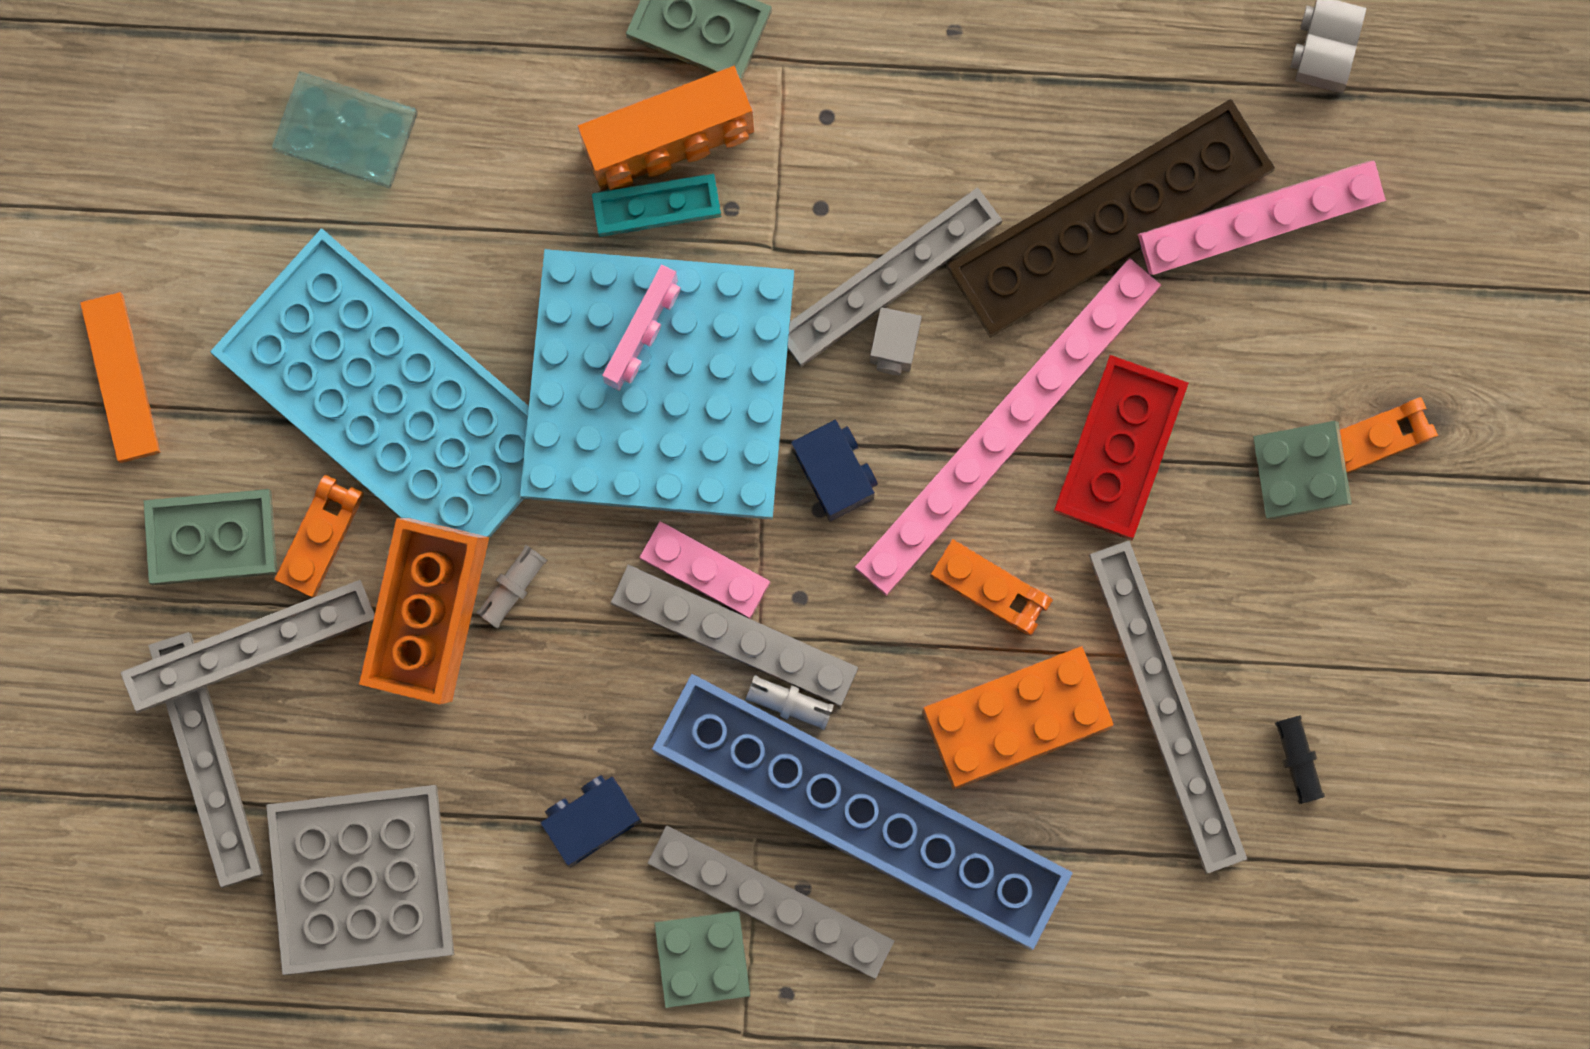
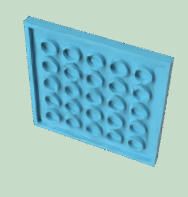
[520,249,794,520]

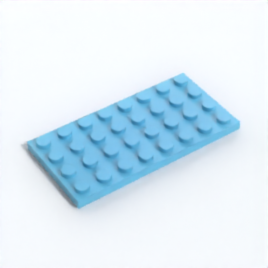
[210,228,529,538]

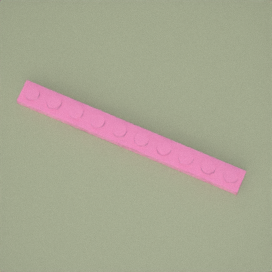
[855,258,1161,596]

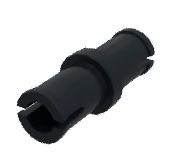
[1274,715,1325,804]

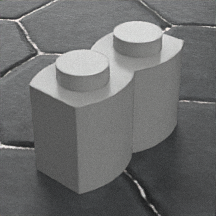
[1290,0,1366,93]

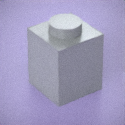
[870,307,922,375]

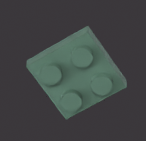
[1253,421,1352,520]
[654,911,751,1008]

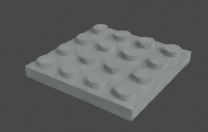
[266,785,454,975]

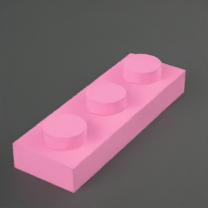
[602,264,681,391]
[639,521,770,619]

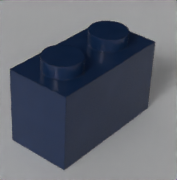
[791,419,878,522]
[540,775,642,868]

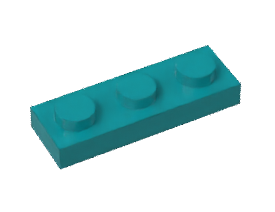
[592,173,722,237]

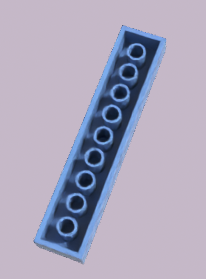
[652,674,1073,951]

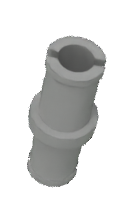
[476,545,548,628]
[745,675,834,730]

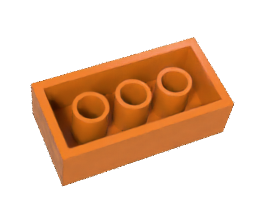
[577,66,754,191]
[359,518,489,705]
[922,646,1114,790]

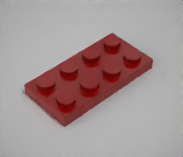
[1053,355,1189,541]

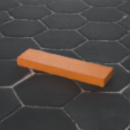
[80,292,161,463]

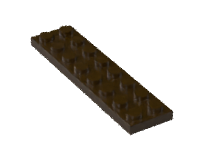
[947,99,1275,338]

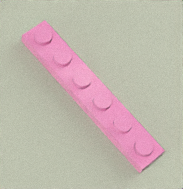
[1138,161,1386,275]

